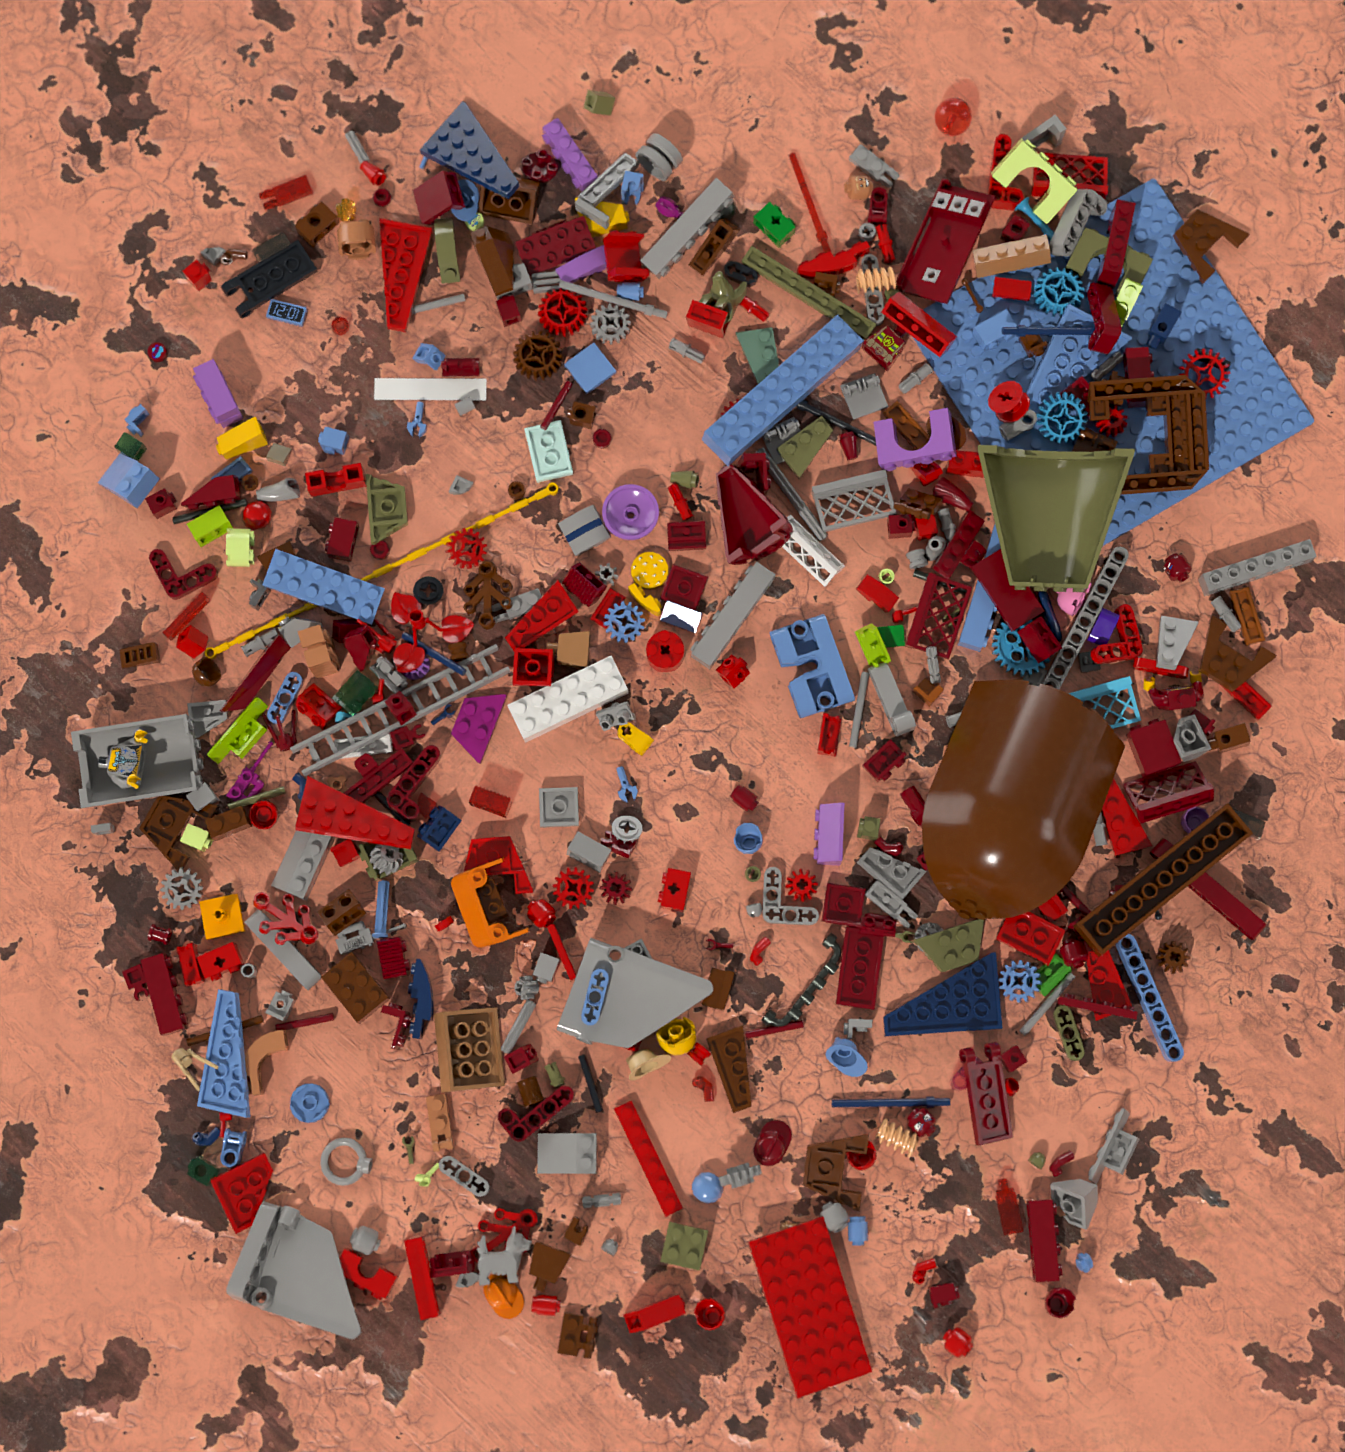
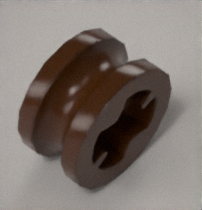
[241,474,259,491]
[508,481,525,500]

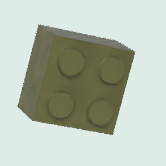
[660,1221,708,1271]

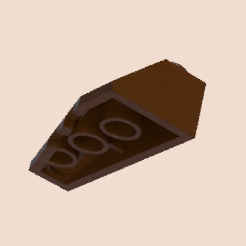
[469,226,514,296]

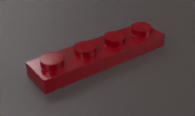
[1058,993,1138,1020]

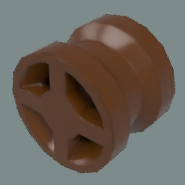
[448,642,469,662]

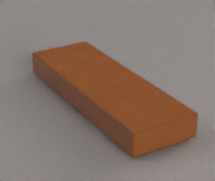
[883,401,930,450]
[1229,586,1265,646]

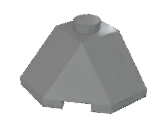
[1173,714,1211,762]
[1050,1179,1098,1230]

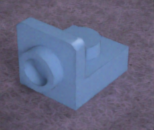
[412,343,445,370]

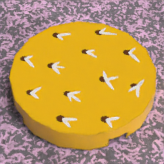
[631,552,668,590]

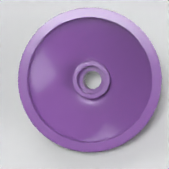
[602,484,659,540]

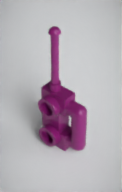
[226,741,273,806]

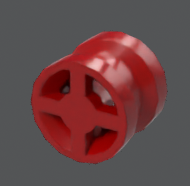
[687,1042,711,1066]

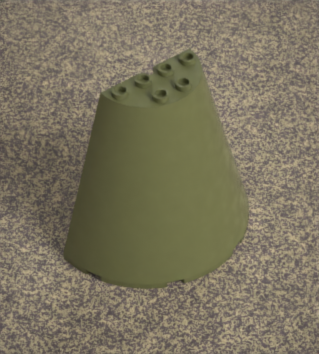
[978,445,1135,592]

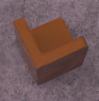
[912,678,944,707]

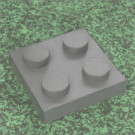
[539,787,579,828]

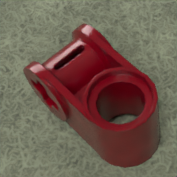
[867,187,888,224]

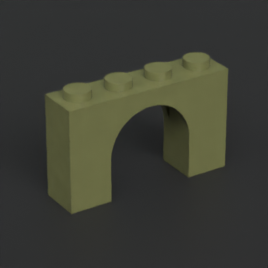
[1066,227,1153,297]

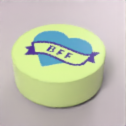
[465,212,484,231]

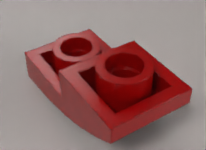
[856,574,899,613]

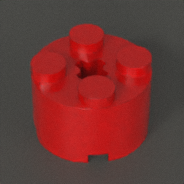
[646,630,684,672]

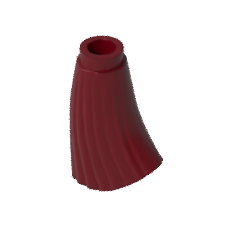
[933,476,974,512]

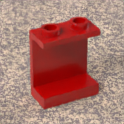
[603,230,650,283]
[686,299,729,339]

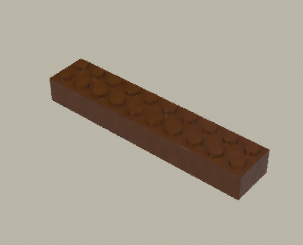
[1073,803,1253,957]

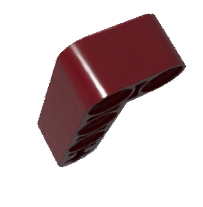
[1088,282,1122,354]
[387,745,440,822]
[498,1086,575,1142]

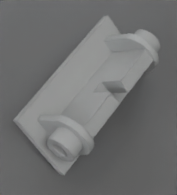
[369,656,408,694]

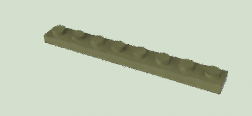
[741,246,876,340]

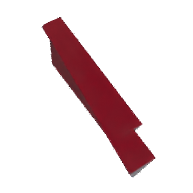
[219,635,291,713]

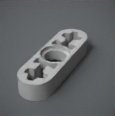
[439,1156,490,1197]

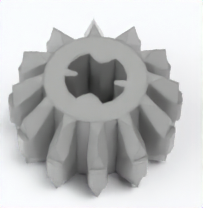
[370,844,403,875]

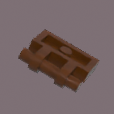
[893,489,942,520]
[557,1312,598,1359]

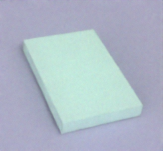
[524,420,573,483]

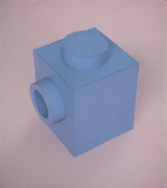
[318,427,349,455]

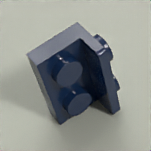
[417,805,462,852]

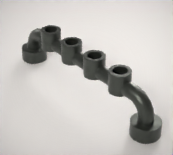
[761,933,841,1027]

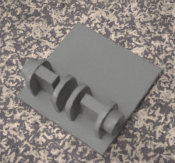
[840,373,888,420]
[762,417,800,465]

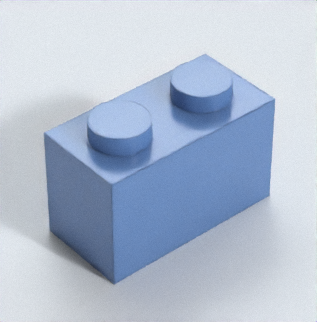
[972,309,1017,352]

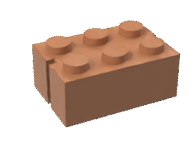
[297,625,340,679]

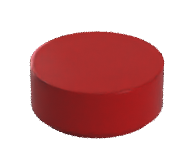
[434,916,454,932]

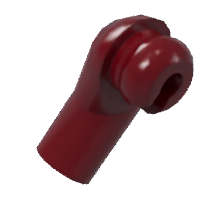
[1049,1150,1075,1177]

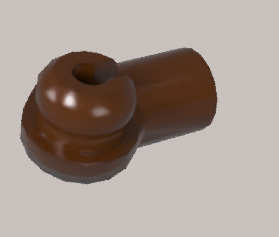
[220,249,247,265]

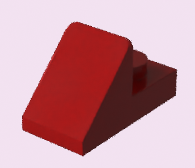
[910,461,943,487]

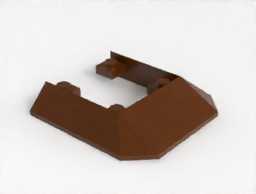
[1087,375,1209,495]

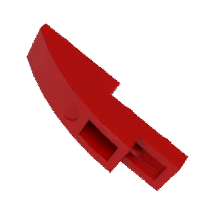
[797,241,870,278]

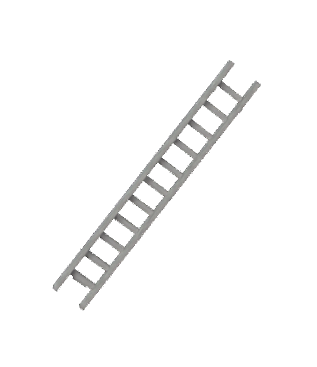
[290,644,510,776]

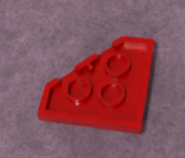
[210,1152,273,1234]

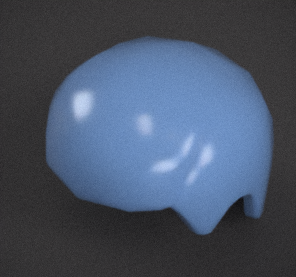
[733,823,763,854]
[692,1172,723,1203]

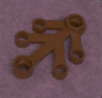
[464,561,513,630]

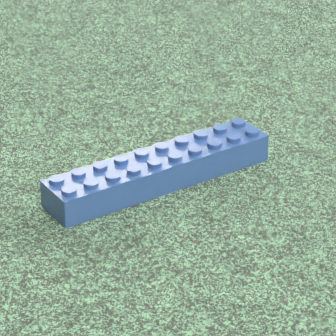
[702,315,864,466]

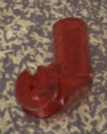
[692,1076,714,1102]

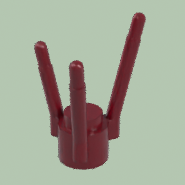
[262,710,297,752]

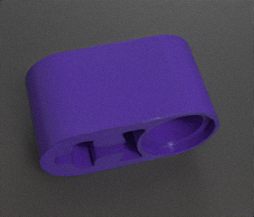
[1087,607,1120,645]

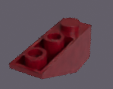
[181,475,241,510]

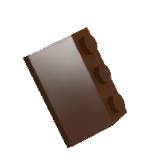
[478,177,540,225]

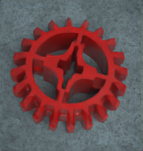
[538,288,588,337]
[1178,348,1230,399]

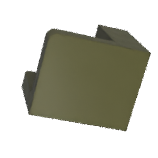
[583,90,615,115]

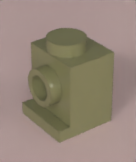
[857,816,880,841]

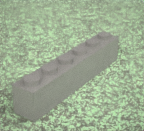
[640,178,734,279]
[690,562,775,670]

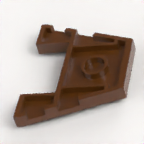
[1173,209,1250,284]
[1199,616,1277,692]
[139,796,219,871]
[803,1134,869,1212]

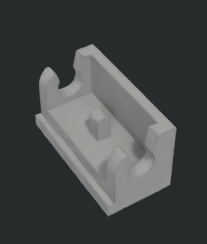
[566,831,611,873]

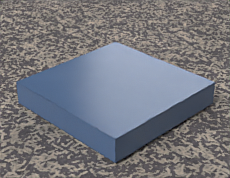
[564,343,616,394]

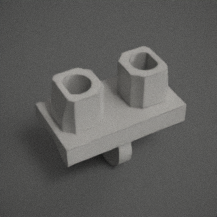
[596,702,636,731]

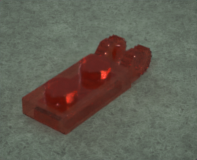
[259,175,313,210]

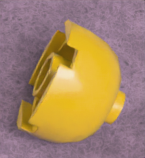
[656,1017,696,1055]

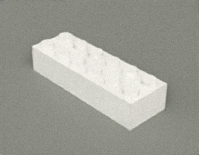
[507,656,628,743]

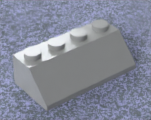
[271,831,335,901]

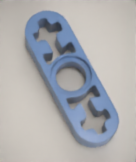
[267,672,303,724]
[581,968,609,1025]

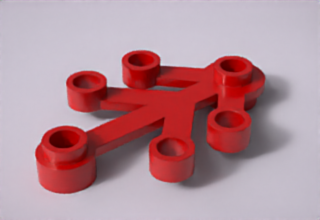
[253,892,319,945]
[472,1208,538,1263]

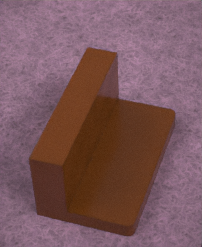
[702,968,735,1011]

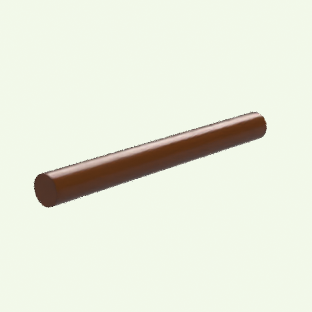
[186,1015,264,1046]

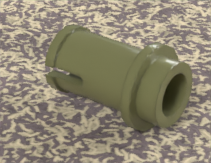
[544,1062,565,1088]

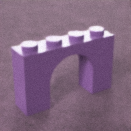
[874,408,956,471]

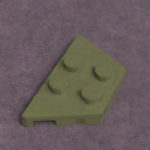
[366,474,408,545]
[913,919,984,972]

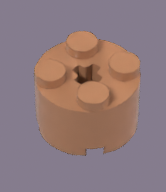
[337,219,376,260]

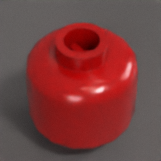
[527,899,556,928]
[943,1327,974,1358]

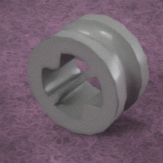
[859,223,876,242]

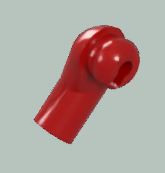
[750,937,771,966]
[912,1258,937,1284]

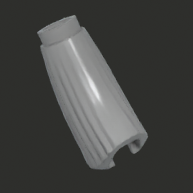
[256,478,300,502]
[924,536,947,561]

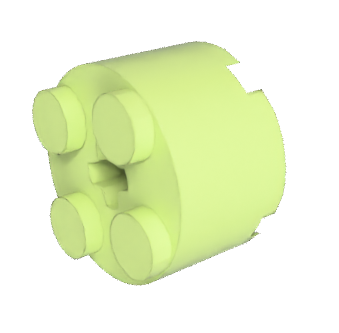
[226,528,255,567]

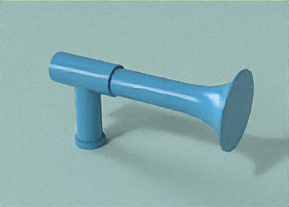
[1015,197,1055,241]

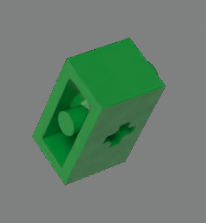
[753,202,796,248]

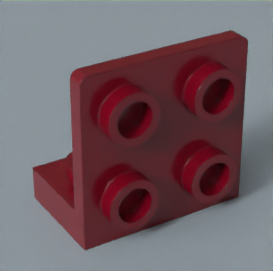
[737,453,771,494]

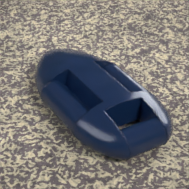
[1038,591,1062,642]

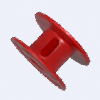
[988,381,1030,423]

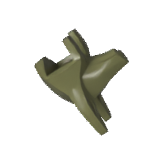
[699,271,747,324]

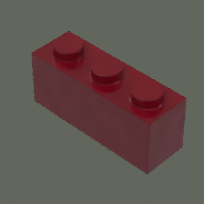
[1123,347,1154,408]

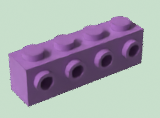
[542,118,598,192]

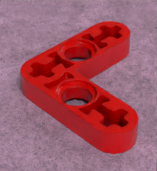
[1090,604,1143,664]

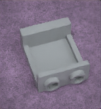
[1022,115,1067,149]

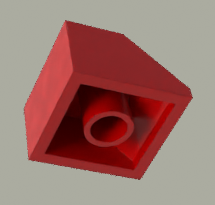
[512,648,555,686]

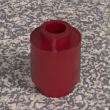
[730,785,759,812]

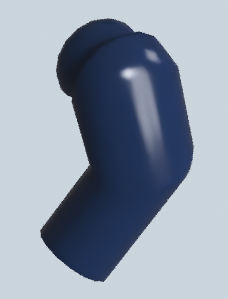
[192,1126,220,1146]

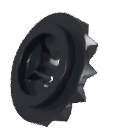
[413,576,444,606]

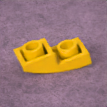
[628,583,662,617]

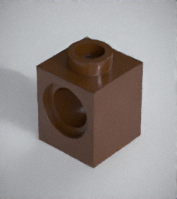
[567,401,596,430]

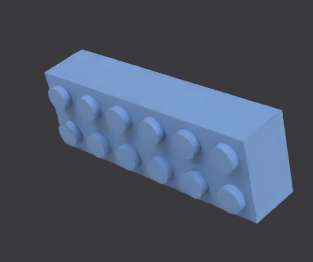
[263,549,385,625]

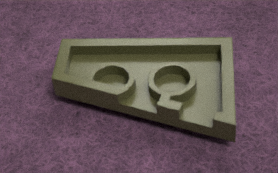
[777,416,833,479]

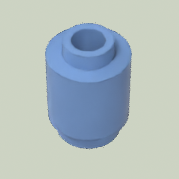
[617,282,644,301]
[848,1216,868,1245]

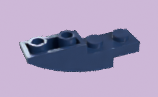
[408,959,434,1040]

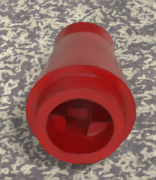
[360,160,387,186]

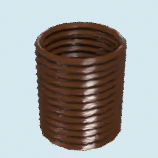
[516,1076,544,1107]

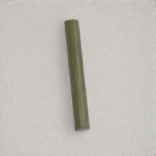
[228,786,286,810]

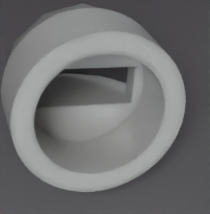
[746,903,762,918]
[601,1239,618,1256]

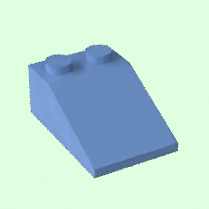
[98,453,160,508]

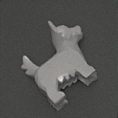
[477,1226,532,1285]

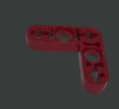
[149,549,218,600]

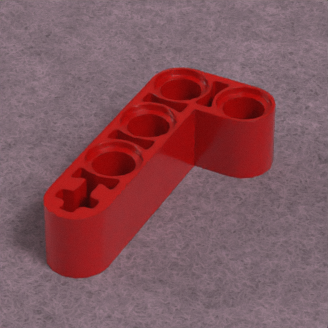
[987,134,1024,211]

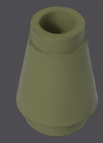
[670,471,699,489]

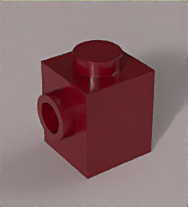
[145,488,177,519]
[887,514,916,539]
[384,691,417,726]

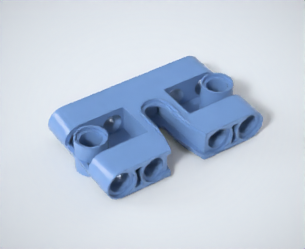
[770,614,855,719]

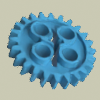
[991,619,1051,677]

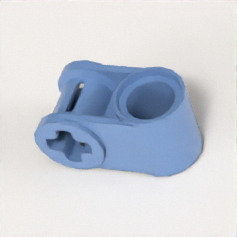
[220,1128,247,1168]

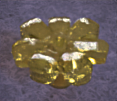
[336,198,356,222]

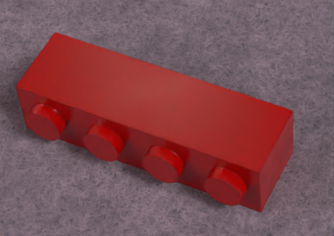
[881,292,957,357]

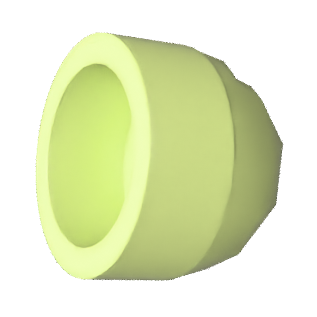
[878,569,894,584]

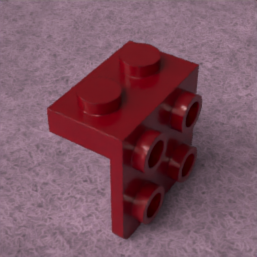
[381,1002,412,1050]

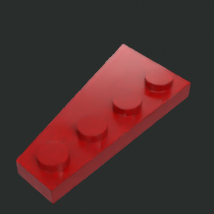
[1101,778,1153,856]
[1084,941,1132,1021]

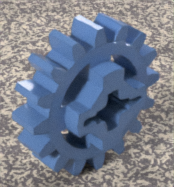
[603,601,645,643]
[998,960,1042,1003]

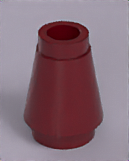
[838,432,858,461]

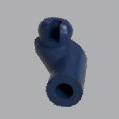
[292,772,307,801]

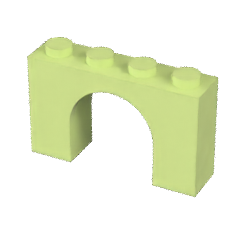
[991,138,1077,224]

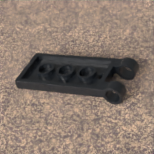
[221,239,318,318]

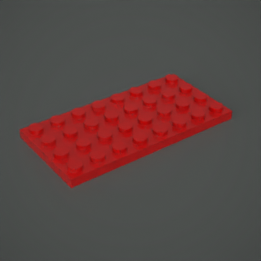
[747,1217,873,1398]

